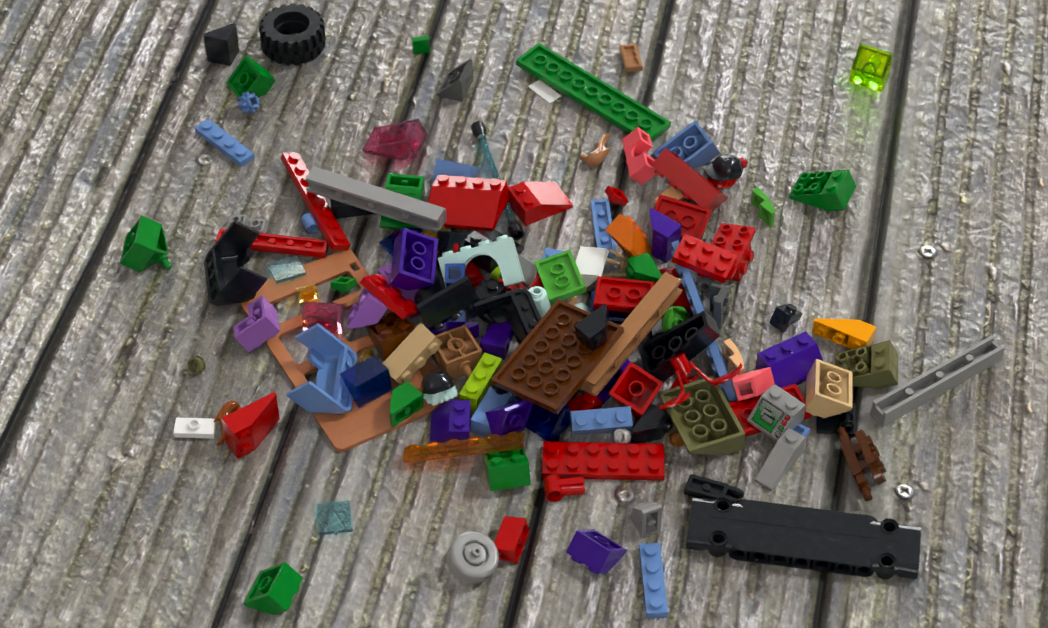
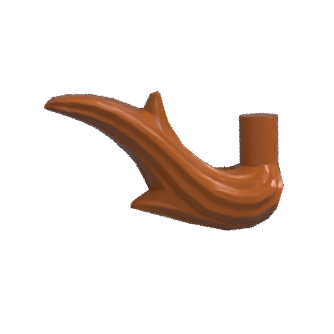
[214,401,242,446]

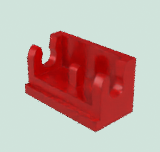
[494,516,530,564]

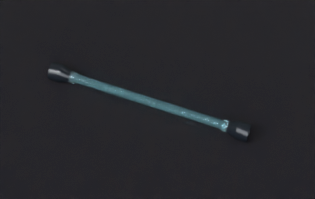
[471,121,524,240]

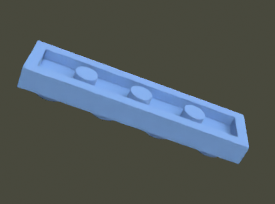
[195,119,255,167]
[590,199,616,258]
[639,543,668,618]

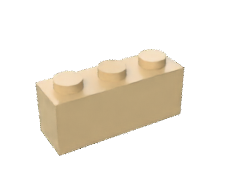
[380,322,442,385]

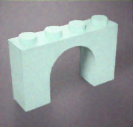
[438,235,525,287]

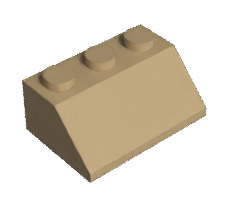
[805,359,852,418]

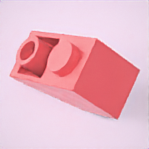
[732,367,775,401]

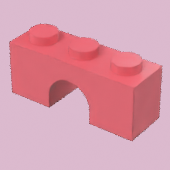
[622,127,656,185]

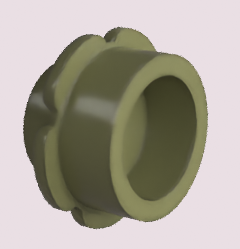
[187,356,206,375]

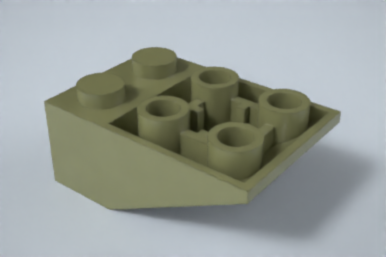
[835,340,899,389]

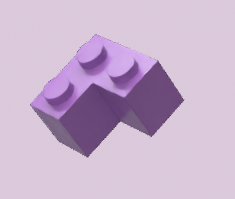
[233,295,280,352]

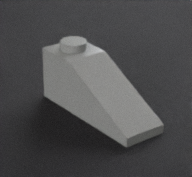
[755,428,806,491]

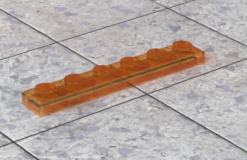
[403,432,525,463]

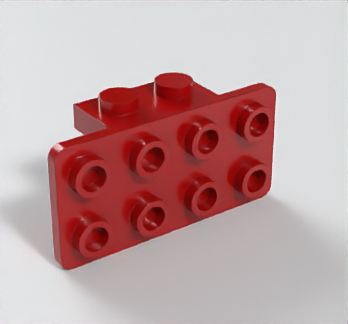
[697,223,756,281]

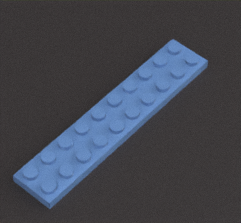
[671,240,738,403]

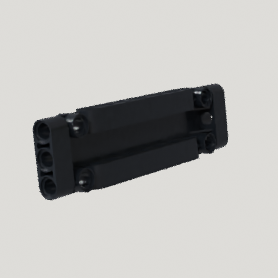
[686,497,921,580]

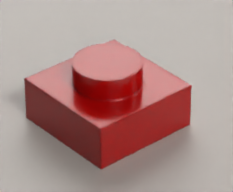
[604,186,629,207]

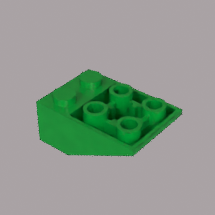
[788,170,856,211]
[380,173,425,231]
[480,438,531,491]

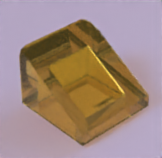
[295,283,318,303]

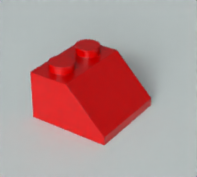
[609,361,664,420]

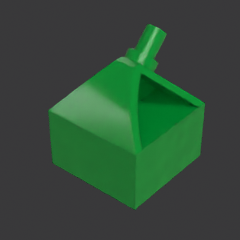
[119,215,172,272]

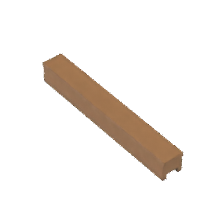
[579,272,682,396]

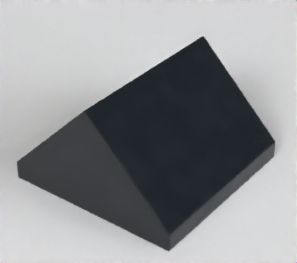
[203,23,239,66]

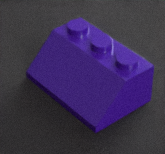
[390,228,438,291]
[756,331,823,388]

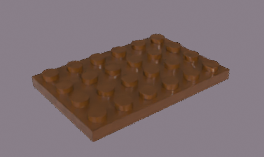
[491,299,624,415]

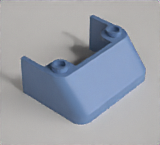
[286,323,358,414]

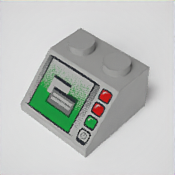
[747,384,806,442]

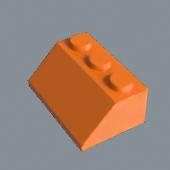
[605,213,651,257]

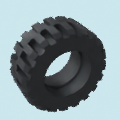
[259,3,326,66]

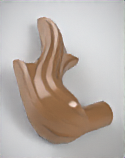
[579,133,611,167]

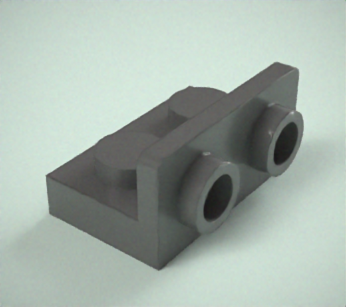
[710,283,730,330]

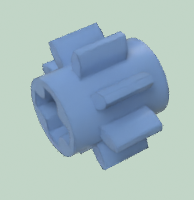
[238,92,259,114]

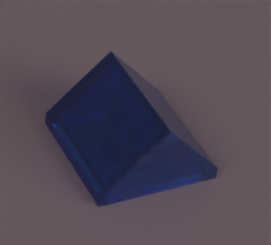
[340,355,393,408]
[526,404,570,442]

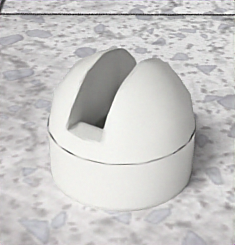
[614,428,631,443]

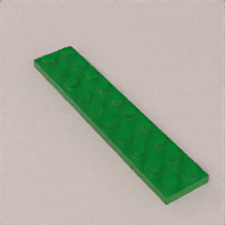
[516,43,671,142]

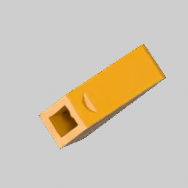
[812,318,876,349]

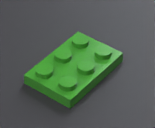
[534,250,587,305]

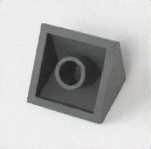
[436,59,473,102]

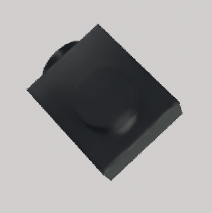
[769,304,803,332]

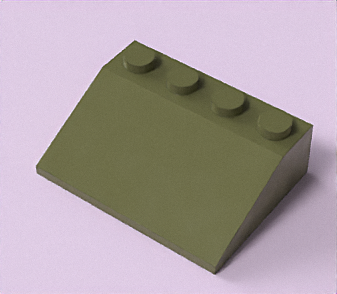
[658,376,745,455]

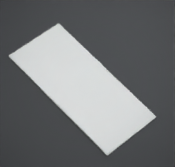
[528,79,561,103]

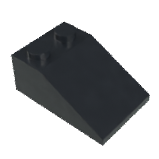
[464,230,524,273]

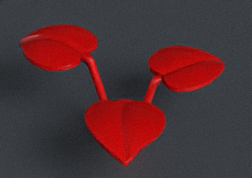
[658,353,743,410]

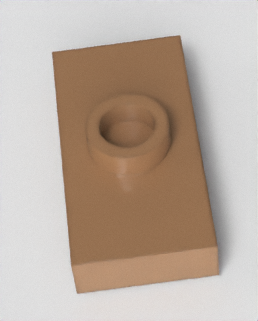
[619,44,643,73]

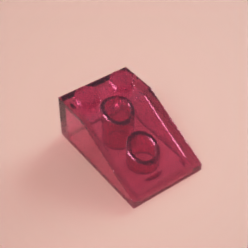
[363,119,428,160]

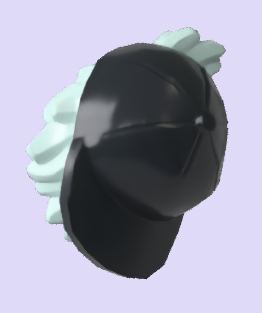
[421,370,459,406]

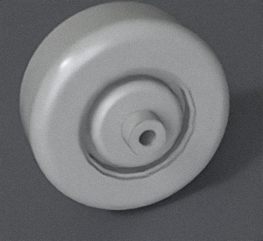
[446,531,499,584]

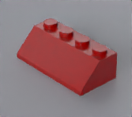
[652,148,728,211]

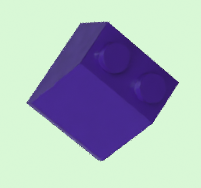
[648,208,681,263]
[430,400,471,447]
[566,529,627,575]

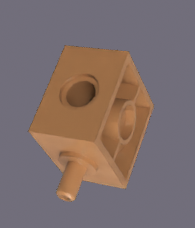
[431,325,482,380]

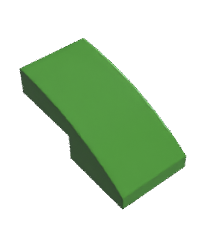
[751,187,775,227]

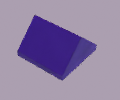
[485,399,533,442]

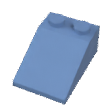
[653,120,720,168]

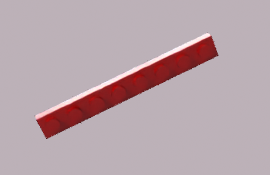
[280,152,351,250]

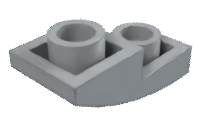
[226,215,269,233]

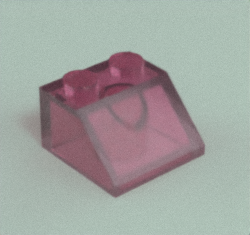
[302,301,346,334]

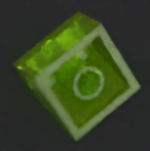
[849,43,893,92]

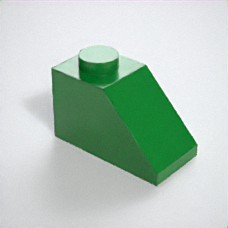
[389,381,424,427]

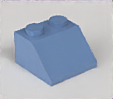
[432,159,480,181]

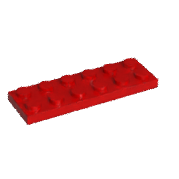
[542,442,665,481]

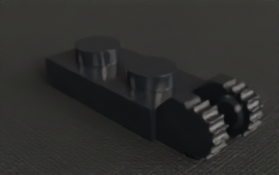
[684,474,744,503]

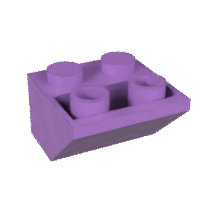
[347,288,388,329]

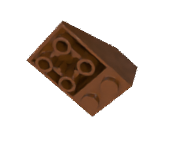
[365,312,415,361]

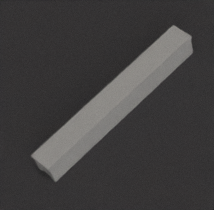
[305,166,446,233]
[870,335,1005,427]

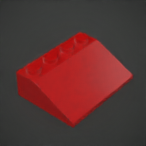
[428,175,510,231]

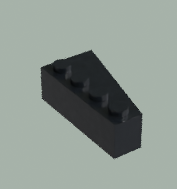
[639,310,720,382]

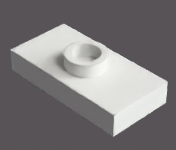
[173,417,217,439]

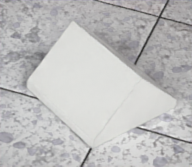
[576,246,609,288]

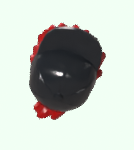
[703,154,748,189]

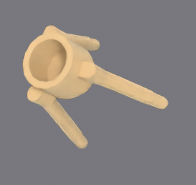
[601,249,629,278]

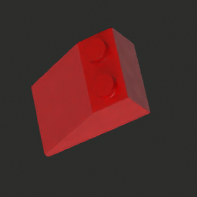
[508,182,573,226]
[222,392,280,459]

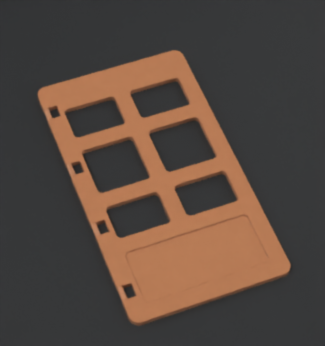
[239,249,455,452]

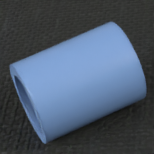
[301,213,319,234]

